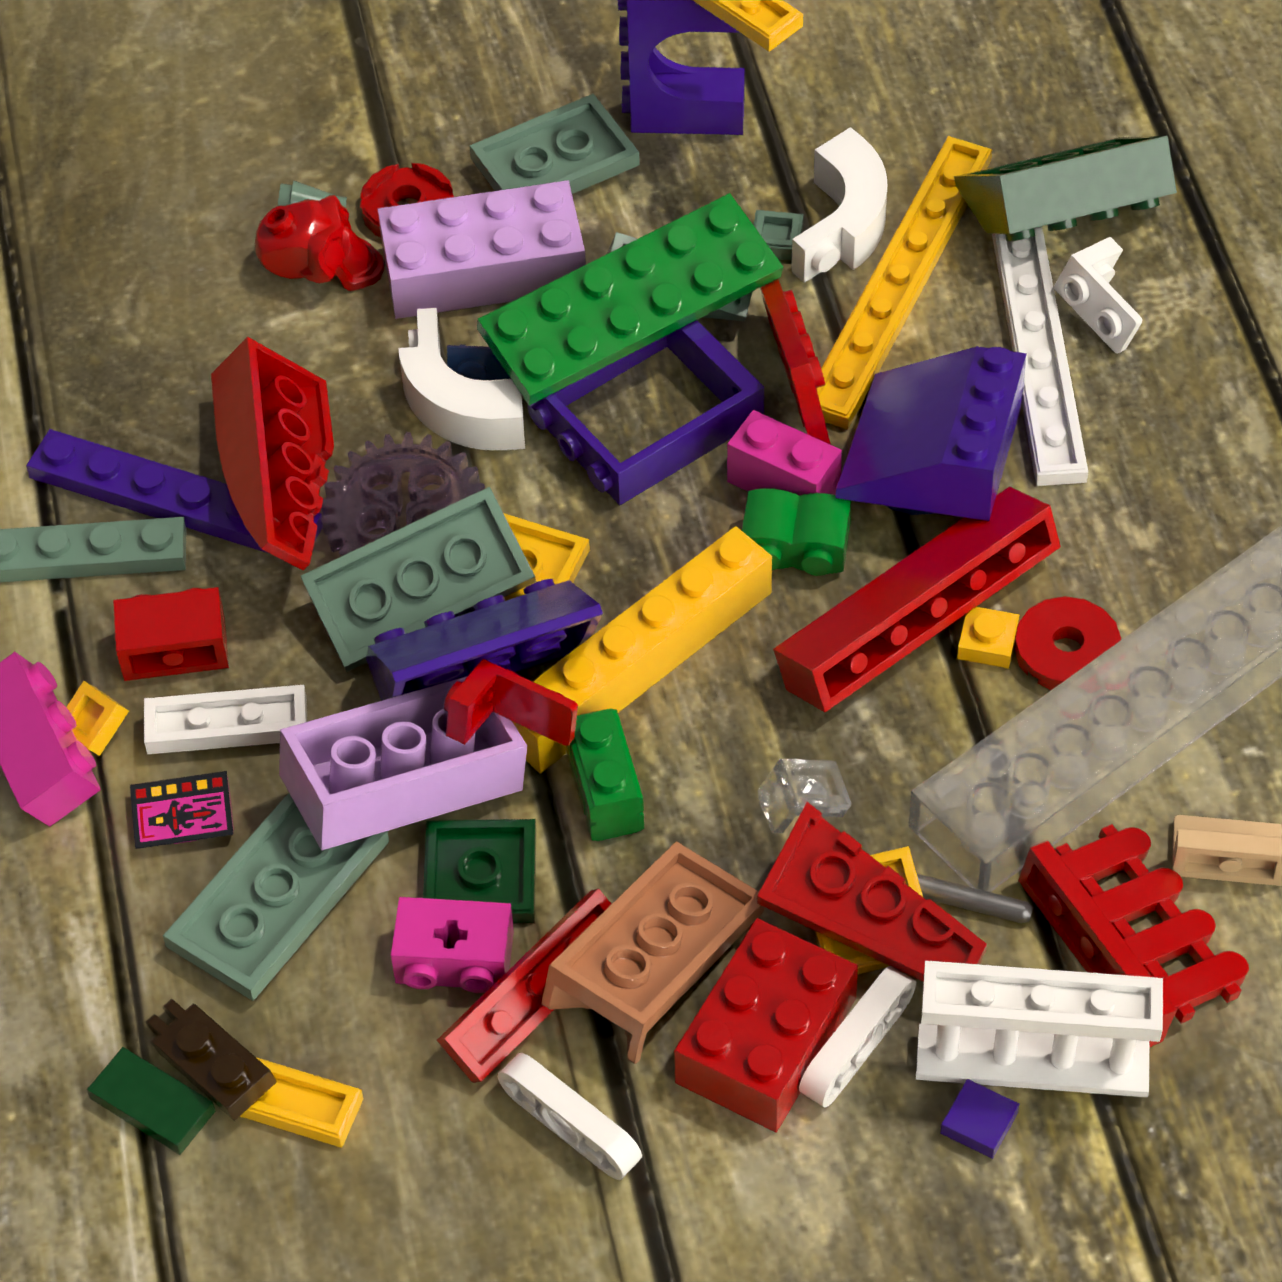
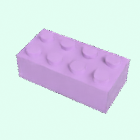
[378,180,586,319]
[279,676,527,851]

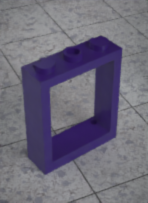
[528,320,764,506]

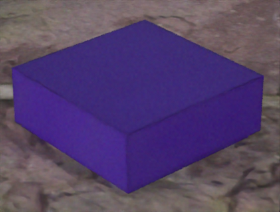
[940,1079,1020,1159]

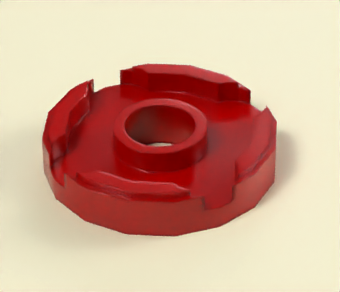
[360,163,454,238]
[1014,596,1121,693]

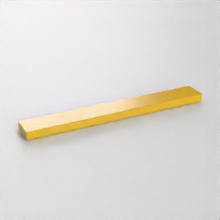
[816,136,992,430]

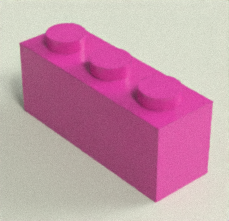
[0,652,101,827]

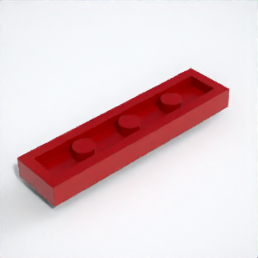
[437,888,612,1083]

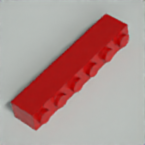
[773,486,1061,712]

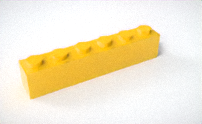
[512,526,772,774]

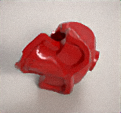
[255,195,385,291]

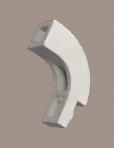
[792,127,887,283]
[398,308,525,450]

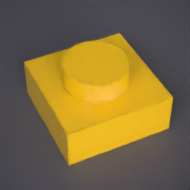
[957,607,1020,669]
[66,681,129,756]

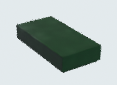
[87,1047,216,1155]

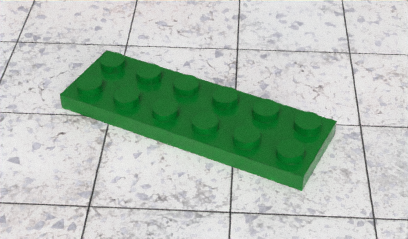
[477,193,783,405]

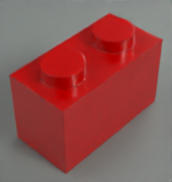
[113,587,229,681]

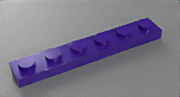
[26,429,324,554]

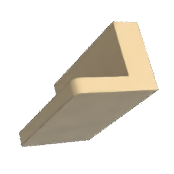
[1172,815,1282,886]

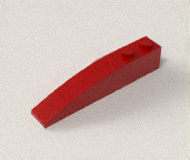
[211,336,334,571]

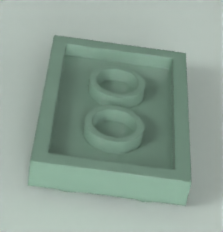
[469,94,640,194]

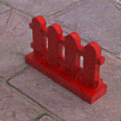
[1018,824,1249,1048]

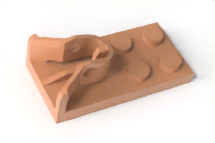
[542,841,765,1064]

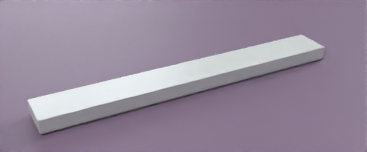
[992,226,1088,486]

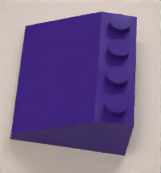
[836,346,1027,521]
[366,579,603,701]

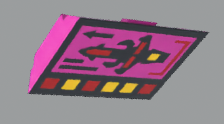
[130,771,234,849]

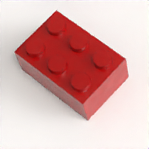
[674,918,858,1133]

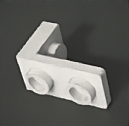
[1053,237,1142,354]

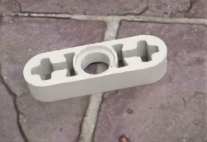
[799,966,916,1108]
[497,1053,642,1180]

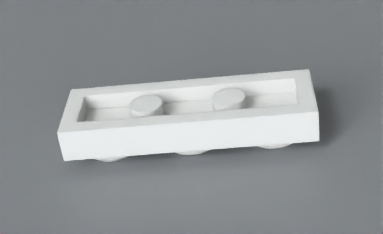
[144,685,307,755]

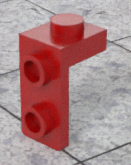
[444,659,578,746]

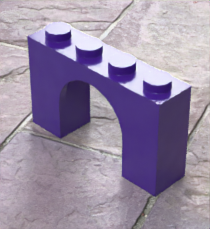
[618,0,745,135]

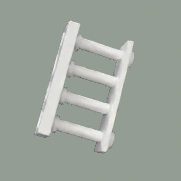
[916,961,1163,1097]

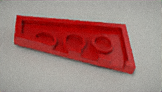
[760,279,831,445]
[757,802,987,982]

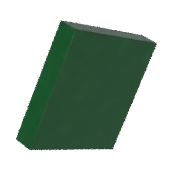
[423,819,536,924]

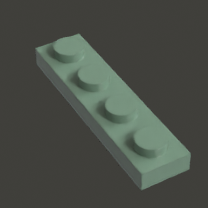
[0,517,186,583]

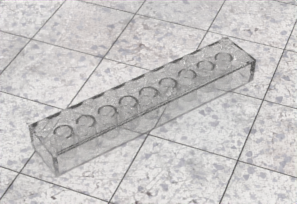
[908,525,1282,892]

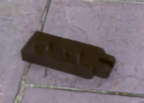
[146,999,277,1121]

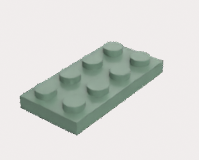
[301,487,536,672]
[163,793,389,1001]

